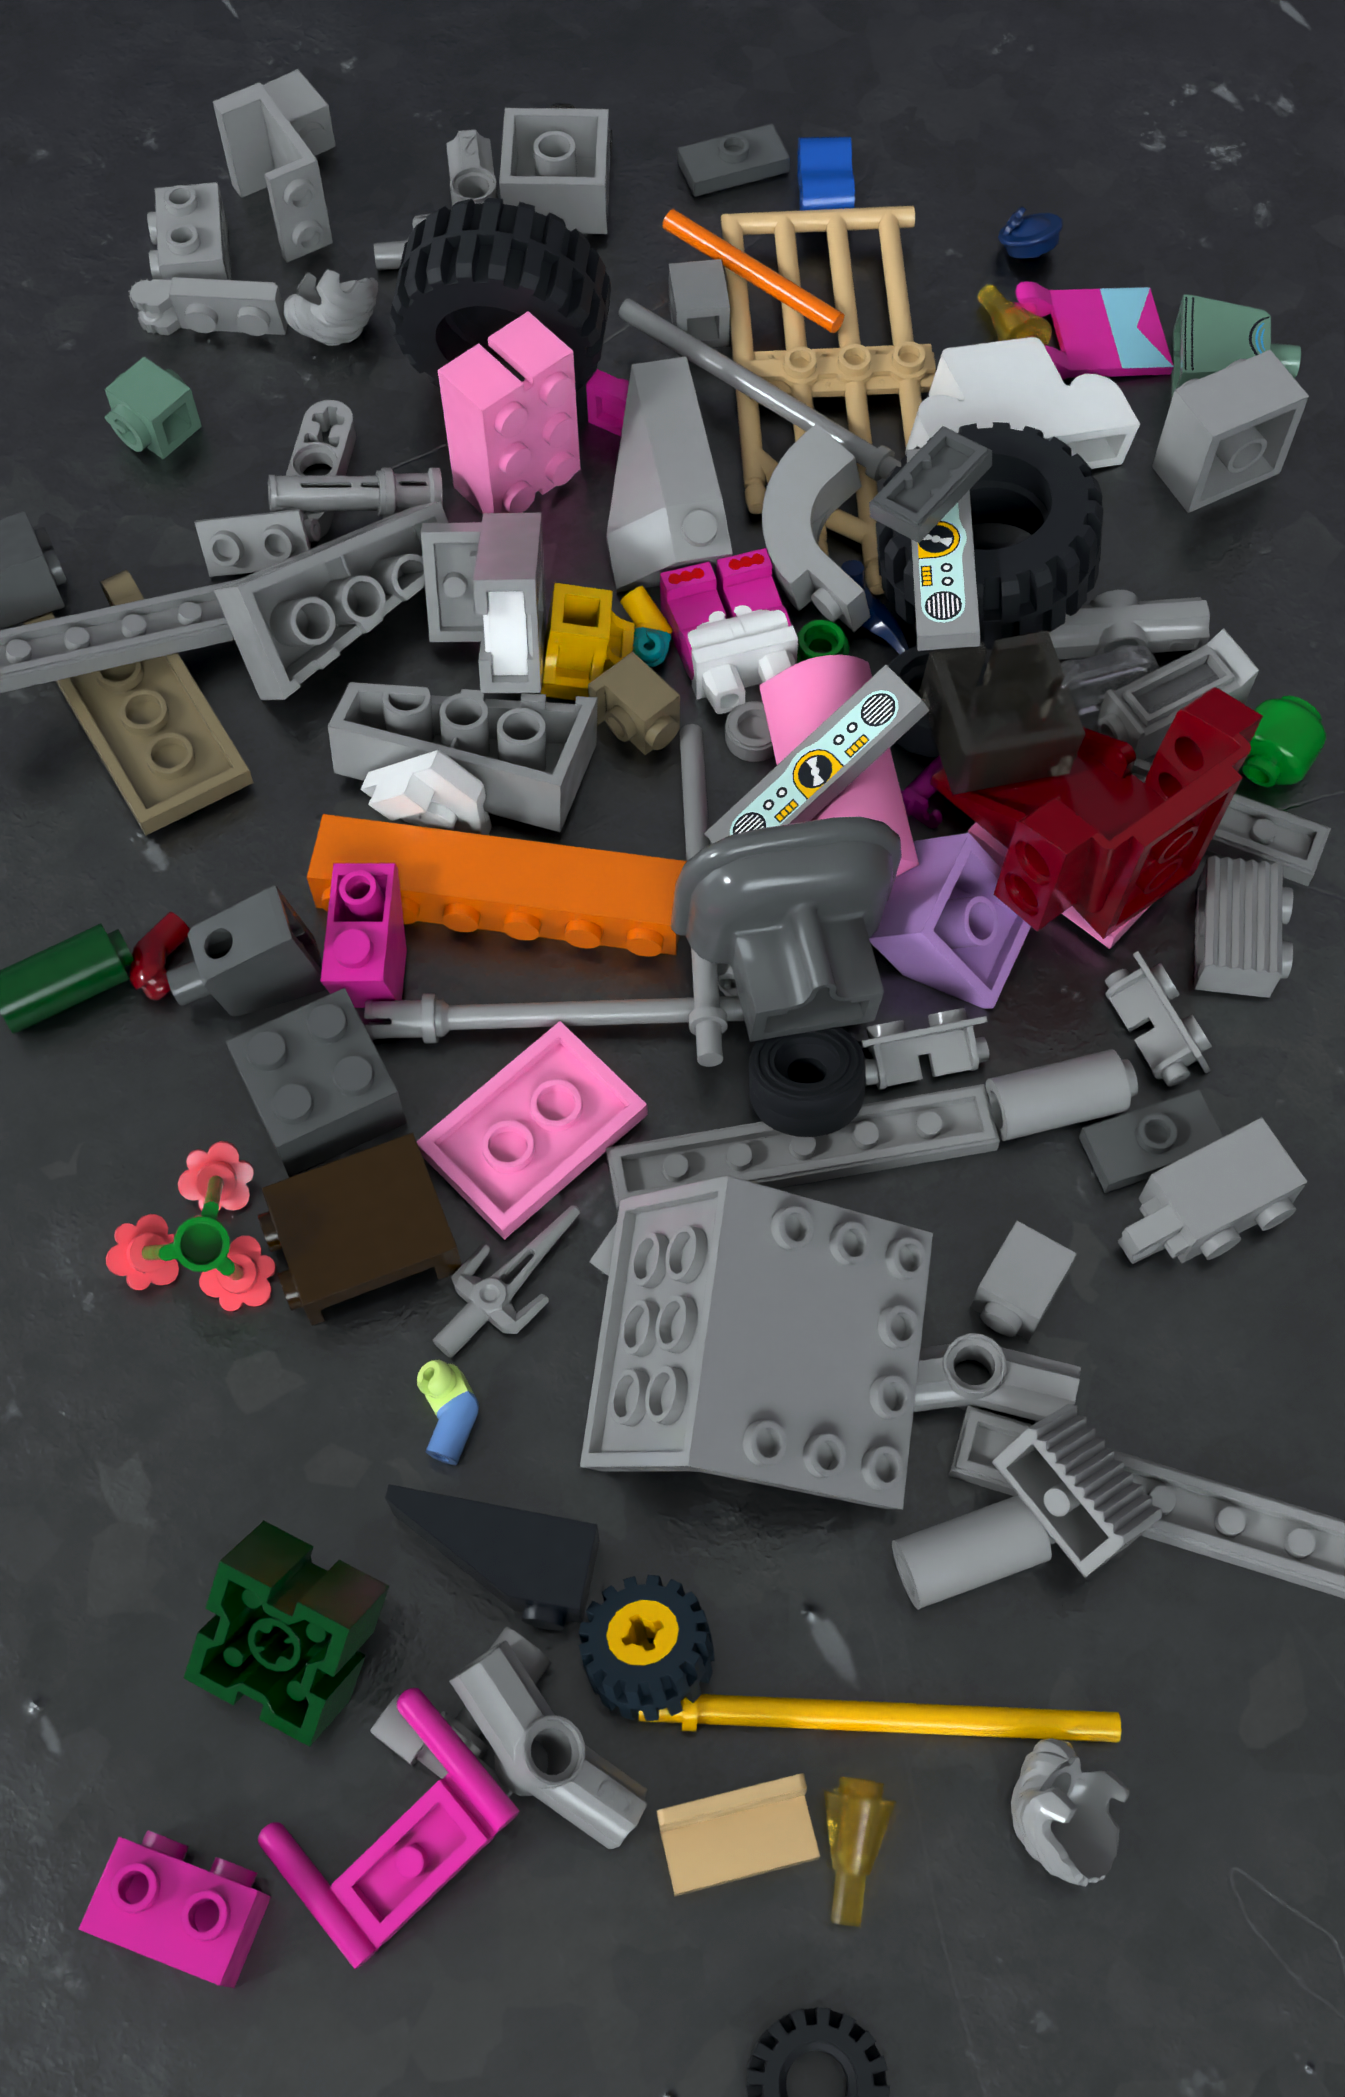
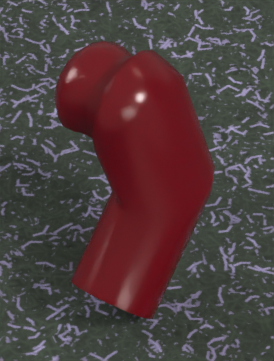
[130,912,190,1000]

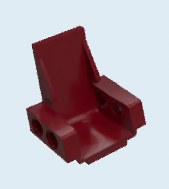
[930,687,1263,939]

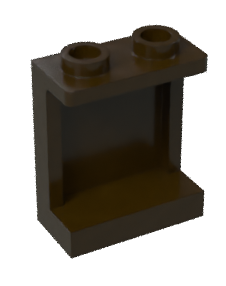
[257,1133,462,1326]

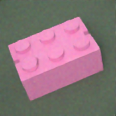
[438,311,580,515]

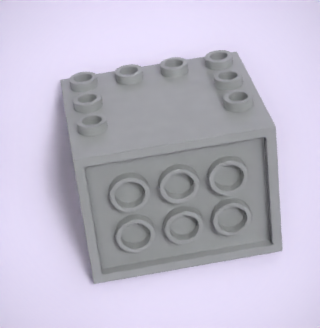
[580,1176,933,1509]

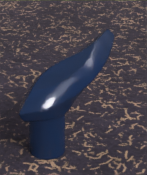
[841,560,909,654]

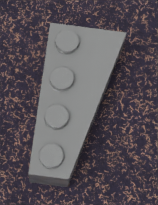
[214,501,448,700]
[328,682,598,832]

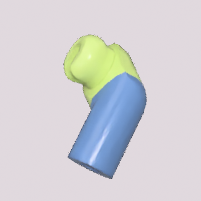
[417,1360,479,1465]

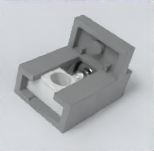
[421,512,547,694]

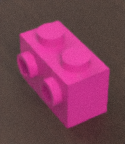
[78,1830,271,1988]

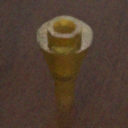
[978,284,1052,346]
[823,1776,897,1926]

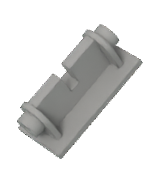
[194,509,321,577]
[1105,951,1212,1086]
[858,1008,989,1090]

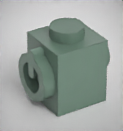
[104,357,202,459]

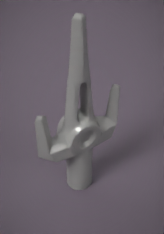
[433,1205,580,1358]

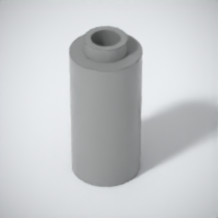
[985,1049,1138,1141]
[892,1495,1056,1609]

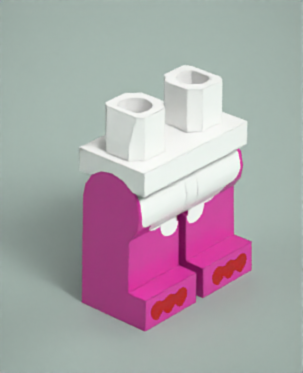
[660,548,798,714]

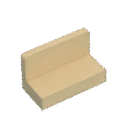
[657,1773,820,1896]

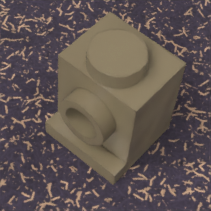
[588,651,680,755]

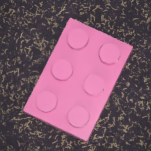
[416,1021,648,1240]

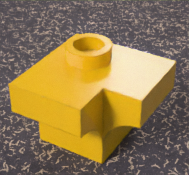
[540,583,635,701]

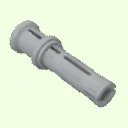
[268,467,443,518]

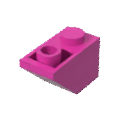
[320,863,407,1008]

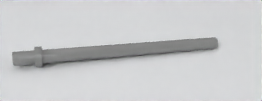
[618,298,901,481]
[679,724,728,1067]

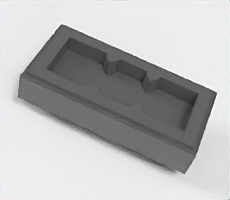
[677,124,790,197]
[869,426,992,543]
[1079,1089,1224,1193]

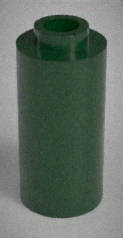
[0,923,134,1034]

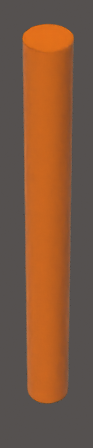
[663,209,844,334]

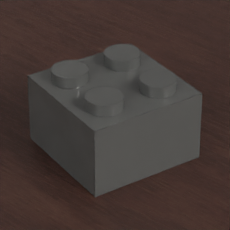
[225,988,407,1178]

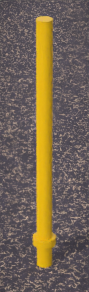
[638,1694,1121,1743]

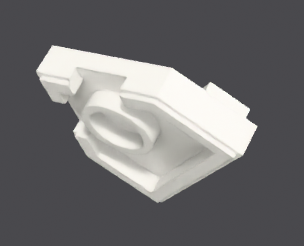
[360,750,492,835]

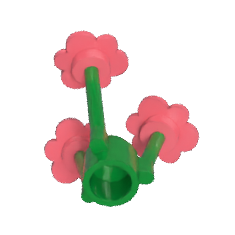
[106,1141,276,1312]

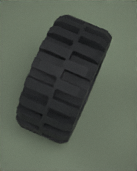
[390,198,611,391]
[876,422,1104,650]

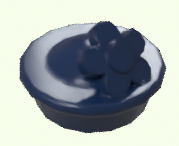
[998,206,1063,258]

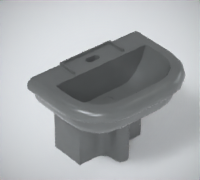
[671,816,902,1042]

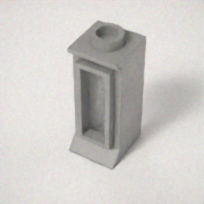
[1096,628,1259,760]

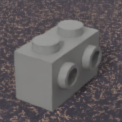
[147,182,231,280]

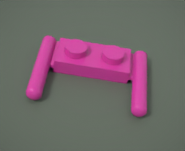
[258,1688,520,1970]

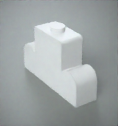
[905,337,1140,469]

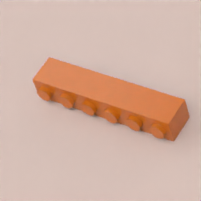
[307,814,687,957]

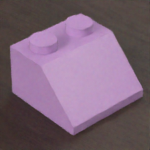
[869,833,1031,1009]

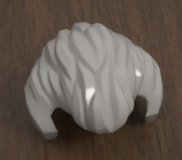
[284,269,378,346]
[1011,1738,1129,1887]

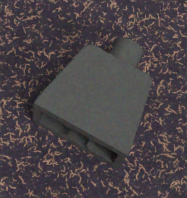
[166,885,326,1016]

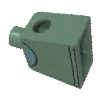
[1171,294,1301,400]

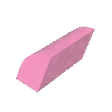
[759,655,919,877]

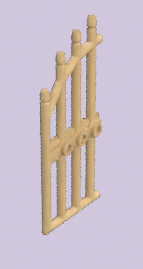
[721,205,936,595]

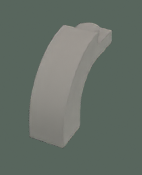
[762,423,871,632]

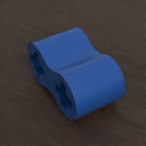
[797,137,855,210]

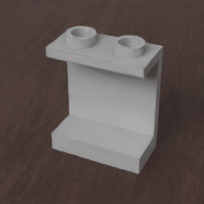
[212,82,333,263]

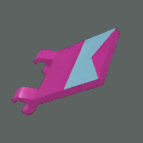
[1010,281,1174,380]

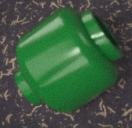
[1242,696,1327,787]

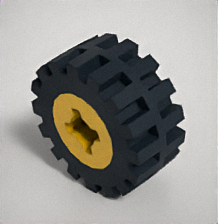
[579,1575,715,1721]

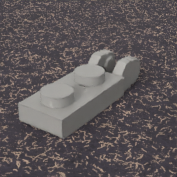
[129,277,288,336]

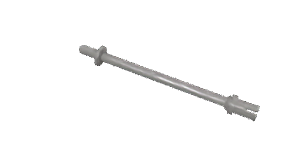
[364,993,745,1044]

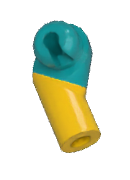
[620,586,672,667]

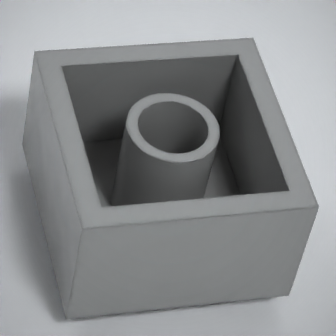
[499,108,610,234]
[1152,350,1309,513]

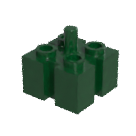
[184,1521,389,1747]

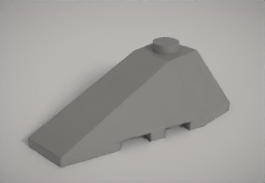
[606,356,733,593]

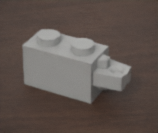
[1118,1117,1307,1264]

